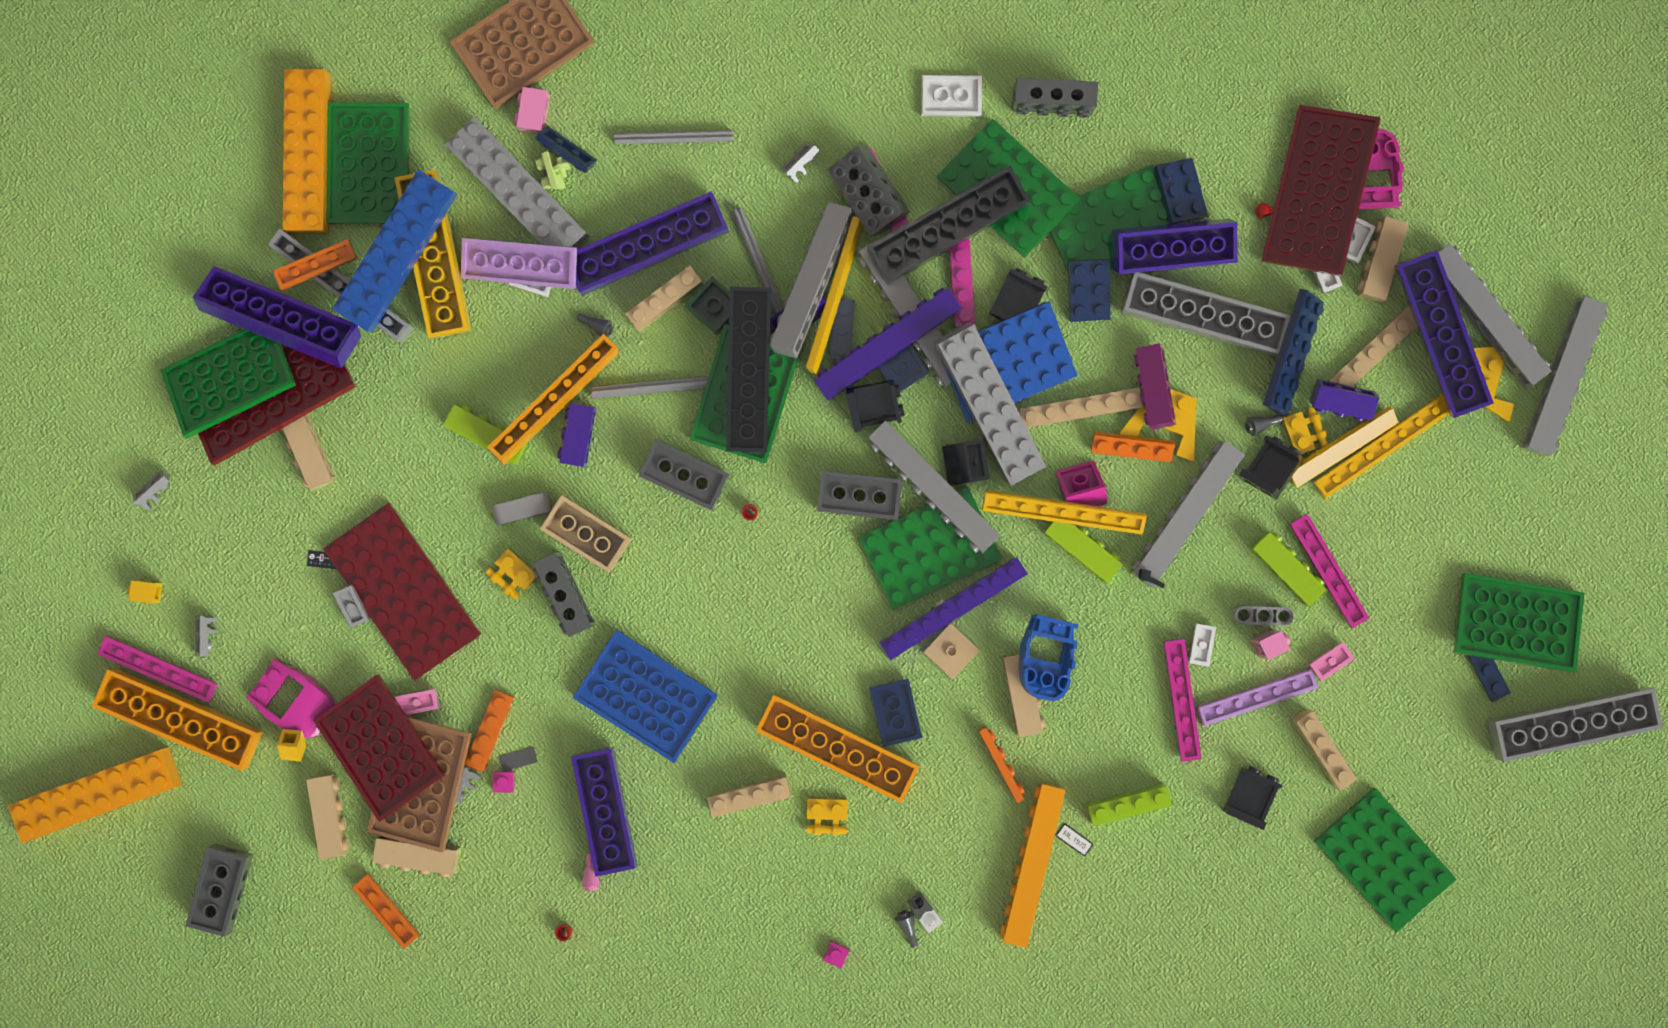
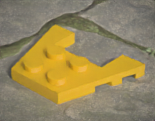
[1474,347,1514,422]
[1119,389,1196,462]

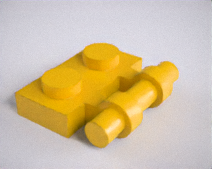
[1282,407,1328,455]
[485,548,536,600]
[807,798,848,836]

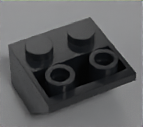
[942,439,990,486]

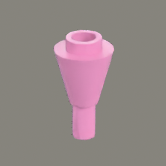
[581,853,601,891]

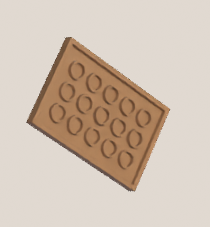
[450,0,595,110]
[367,716,472,852]

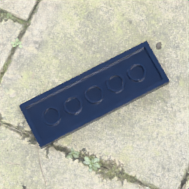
[1263,289,1324,416]

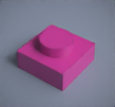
[493,771,515,793]
[823,941,850,969]

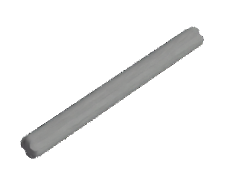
[613,129,733,144]
[732,208,784,315]
[590,376,708,399]

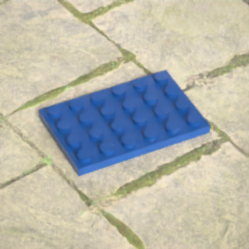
[939,301,1078,423]
[573,630,718,763]

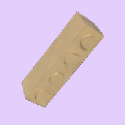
[1357,216,1409,303]
[625,265,704,332]
[280,414,336,490]
[1002,653,1045,737]
[1291,709,1357,790]
[306,773,350,860]
[707,775,791,818]
[372,836,460,877]

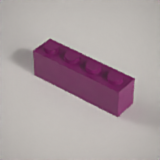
[1134,343,1176,430]

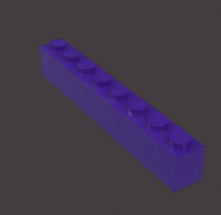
[814,287,963,401]
[879,557,1027,660]

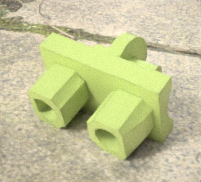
[535,151,571,190]

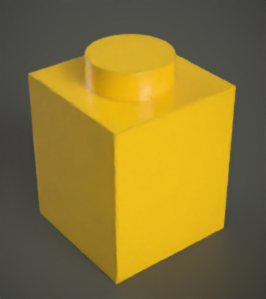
[127,580,162,603]
[277,729,306,761]

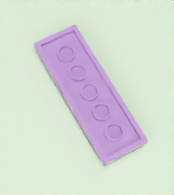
[461,238,577,289]

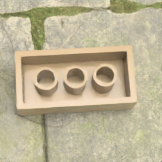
[540,495,633,573]

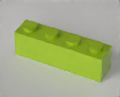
[443,404,528,465]
[1043,521,1123,583]
[1249,532,1327,607]
[1085,783,1172,826]

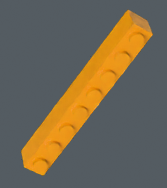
[487,334,619,466]
[999,782,1066,948]

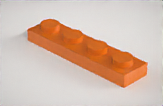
[273,239,358,290]
[1091,431,1175,462]
[465,690,514,772]
[978,726,1025,803]
[352,873,421,949]

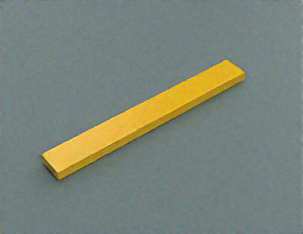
[806,216,864,374]
[1313,394,1449,499]
[982,490,1147,535]

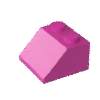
[1055,460,1108,506]

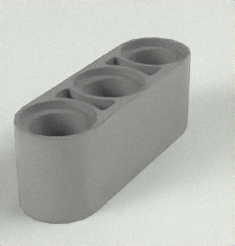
[491,492,552,526]
[1231,606,1294,626]

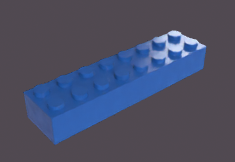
[332,169,458,332]

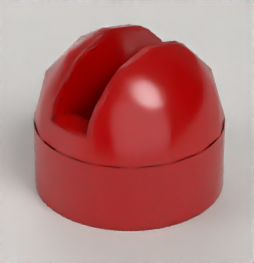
[1255,203,1273,219]
[742,504,758,521]
[555,924,573,941]

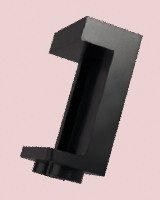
[989,268,1047,321]
[846,379,905,432]
[1239,435,1303,500]
[1223,766,1283,830]

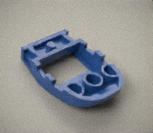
[1019,614,1078,701]

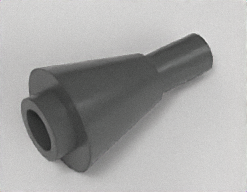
[577,313,614,337]
[1245,415,1283,436]
[894,910,918,948]

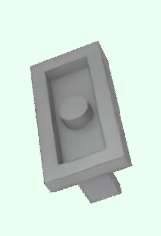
[779,141,819,183]
[132,469,169,510]
[333,584,370,628]
[195,615,217,657]
[455,766,481,805]

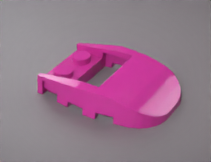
[1359,129,1404,209]
[247,658,336,738]

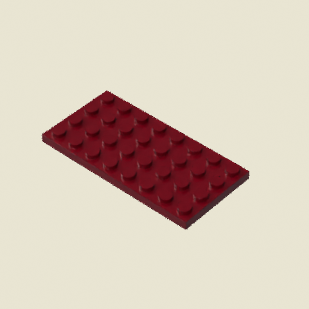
[1261,105,1381,277]
[198,344,356,466]
[323,503,482,681]

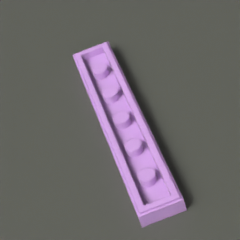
[1196,669,1318,726]

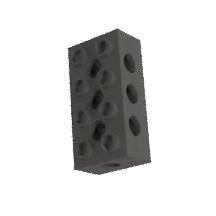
[1012,78,1098,118]
[827,145,910,237]
[638,439,730,511]
[817,471,902,520]
[533,553,596,637]
[185,844,254,937]

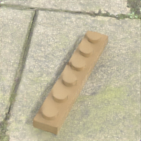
[1328,305,1417,387]
[1019,388,1143,428]

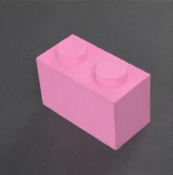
[514,87,550,133]
[1251,629,1290,660]

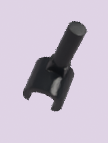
[1138,569,1165,588]

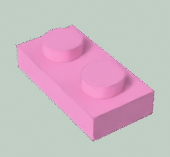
[1308,641,1355,681]
[395,689,440,715]

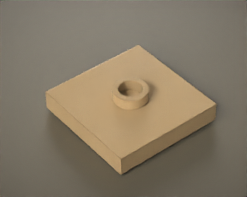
[923,623,980,680]

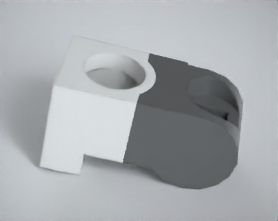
[907,892,943,933]

